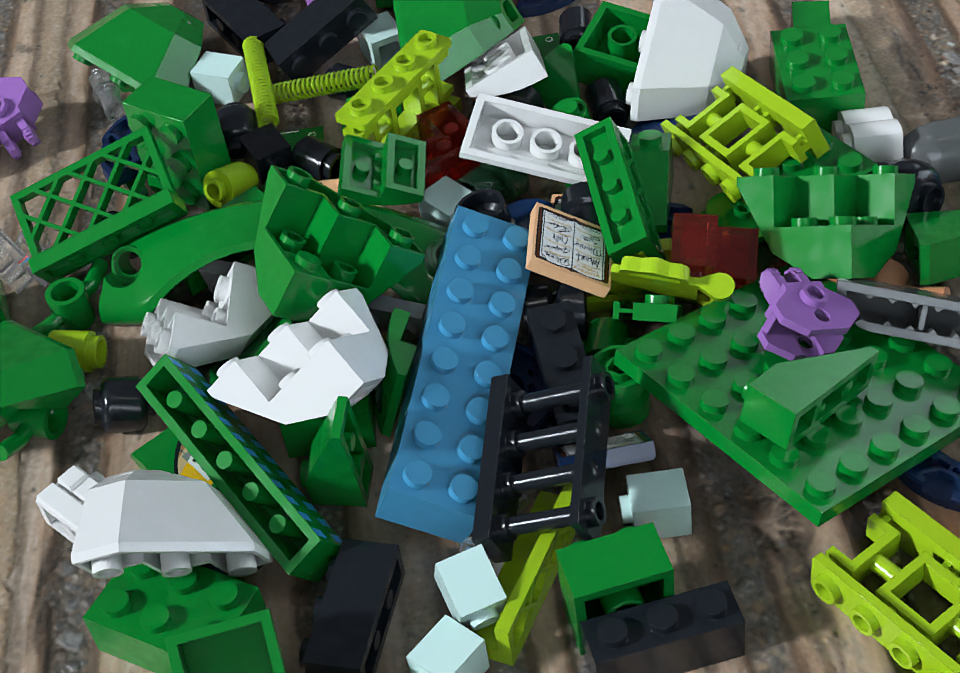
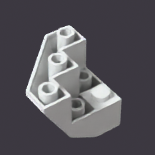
[626,0,749,122]
[141,261,274,367]
[207,288,388,425]
[71,470,273,579]

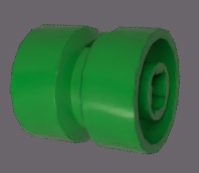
[593,345,651,429]

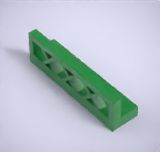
[574,117,667,264]

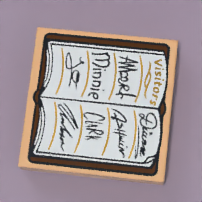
[525,202,612,298]

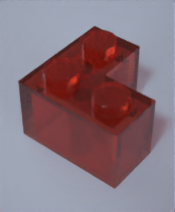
[416,101,492,190]
[668,213,759,291]

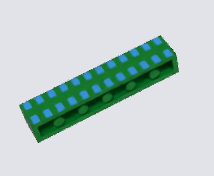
[135,354,342,582]

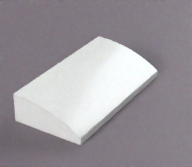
[464,26,548,97]
[459,93,632,185]

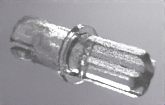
[88,68,126,121]

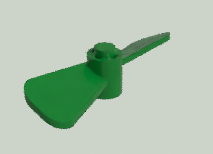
[531,43,592,188]

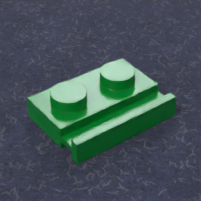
[612,294,685,323]

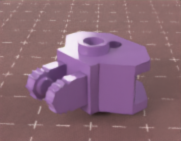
[0,77,43,160]
[757,267,860,361]

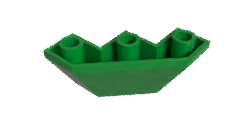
[393,0,525,81]
[67,2,204,89]
[254,165,426,322]
[737,165,915,279]
[0,320,86,430]

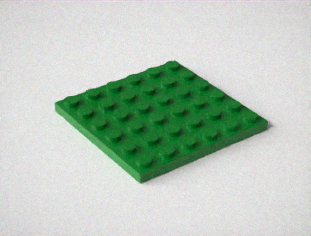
[613,264,960,527]

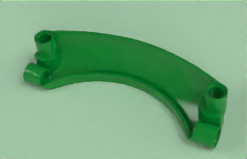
[99,199,448,325]

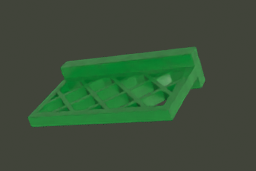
[10,125,189,284]

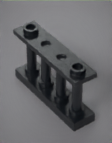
[471,355,615,563]

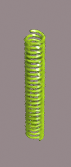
[242,36,279,128]
[260,64,379,104]

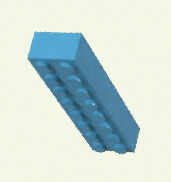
[375,205,530,544]

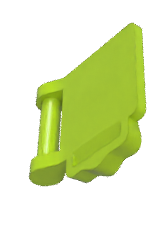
[610,256,735,307]

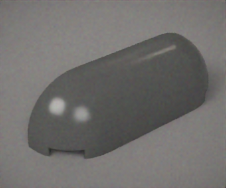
[894,116,960,184]
[836,277,960,349]

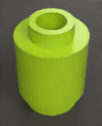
[203,161,259,208]
[48,330,108,372]

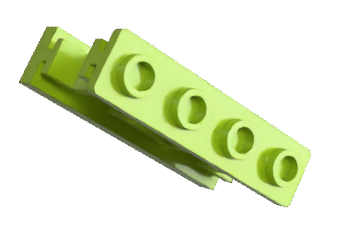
[335,30,463,148]
[660,66,830,205]
[810,490,960,673]

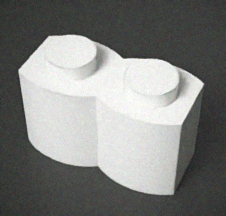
[832,106,903,163]

